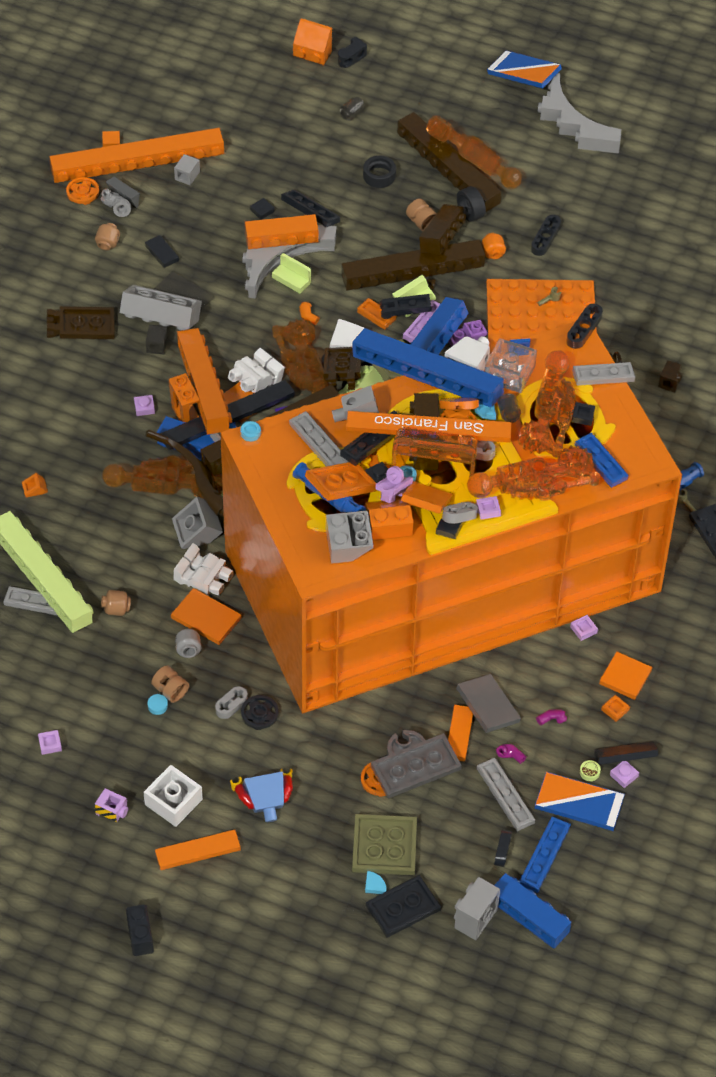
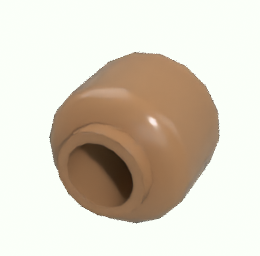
[95,223,121,250]
[101,590,131,616]

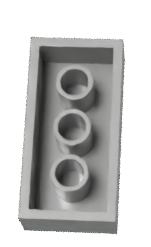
[120,285,202,330]

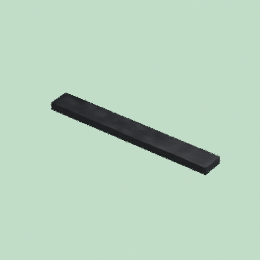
[160,380,295,450]

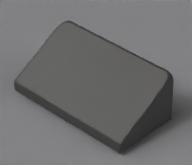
[106,177,140,208]

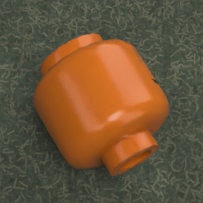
[481,233,506,259]

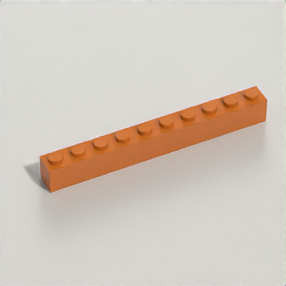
[50,128,224,183]

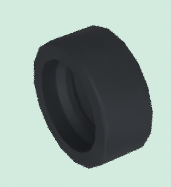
[363,155,396,188]
[457,186,486,222]

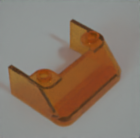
[391,427,478,488]

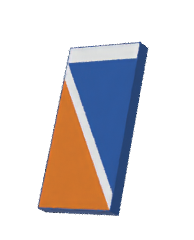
[487,51,561,88]
[535,772,625,831]

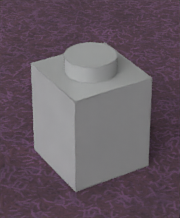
[174,154,200,185]

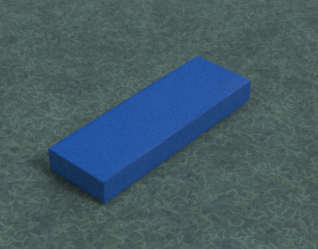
[575,433,629,488]

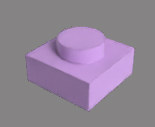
[134,395,155,416]
[476,496,501,520]
[570,615,598,641]
[38,730,62,755]
[610,761,639,788]

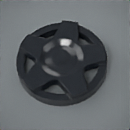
[241,695,279,730]

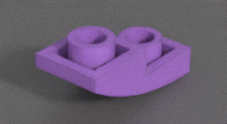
[448,320,488,347]

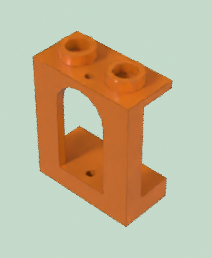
[169,373,200,423]

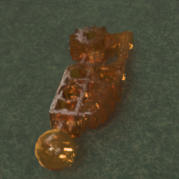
[426,116,522,189]
[272,318,328,394]
[518,351,576,458]
[467,445,600,501]
[102,455,223,499]

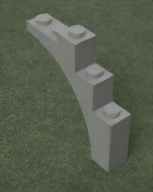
[538,73,622,153]
[243,225,336,298]

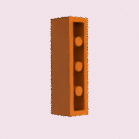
[245,214,318,249]

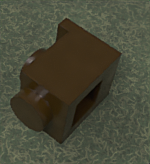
[658,360,683,393]

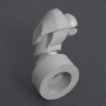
[101,189,131,217]

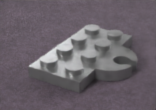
[370,730,462,799]

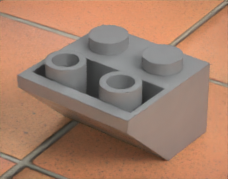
[326,511,373,564]

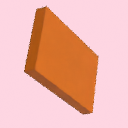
[305,462,377,501]
[171,588,242,645]

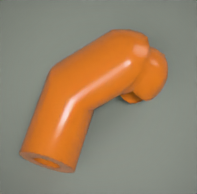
[299,302,320,325]

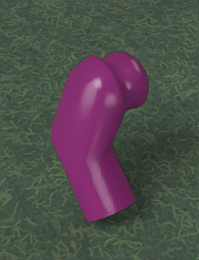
[536,709,567,726]
[496,744,526,764]

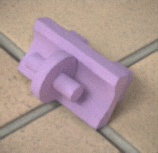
[375,466,413,503]

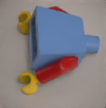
[230,769,293,822]

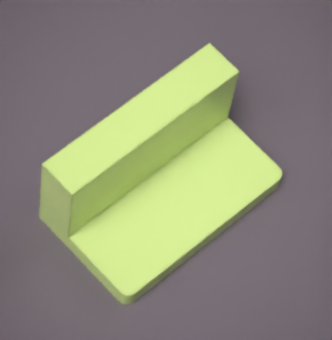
[272,253,311,293]
[392,275,436,317]

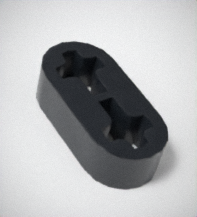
[494,830,512,867]

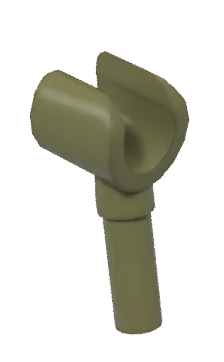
[537,287,562,306]
[677,489,697,512]

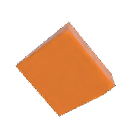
[22,473,48,497]

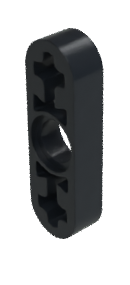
[531,215,561,256]
[566,304,603,349]

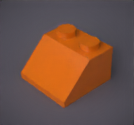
[293,18,332,65]
[365,499,413,540]

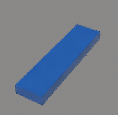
[519,817,571,893]

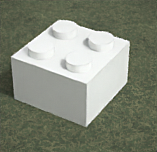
[144,765,203,827]

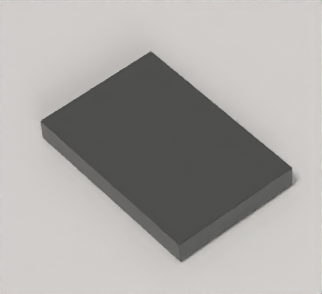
[456,674,521,733]

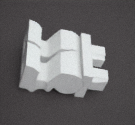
[228,348,285,393]
[174,543,233,596]

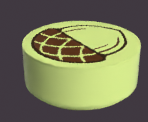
[580,760,601,781]

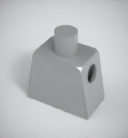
[332,386,379,422]

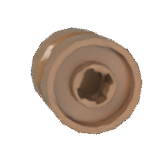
[406,199,437,231]
[151,665,189,703]

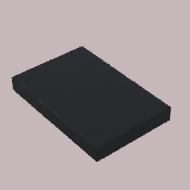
[366,875,441,938]

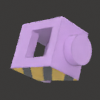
[95,789,128,822]

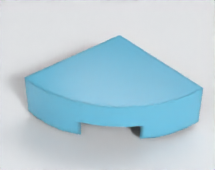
[474,403,496,420]
[365,871,386,894]

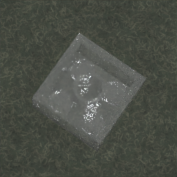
[485,338,537,393]

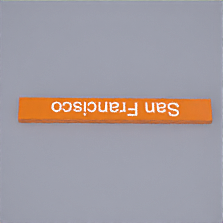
[346,411,512,443]

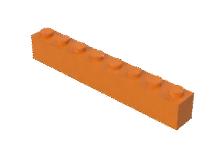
[177,328,232,435]

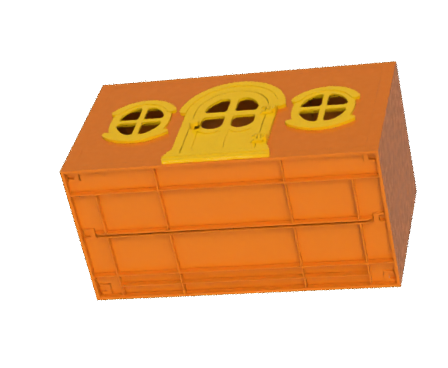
[221,321,682,714]

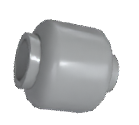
[175,629,201,658]

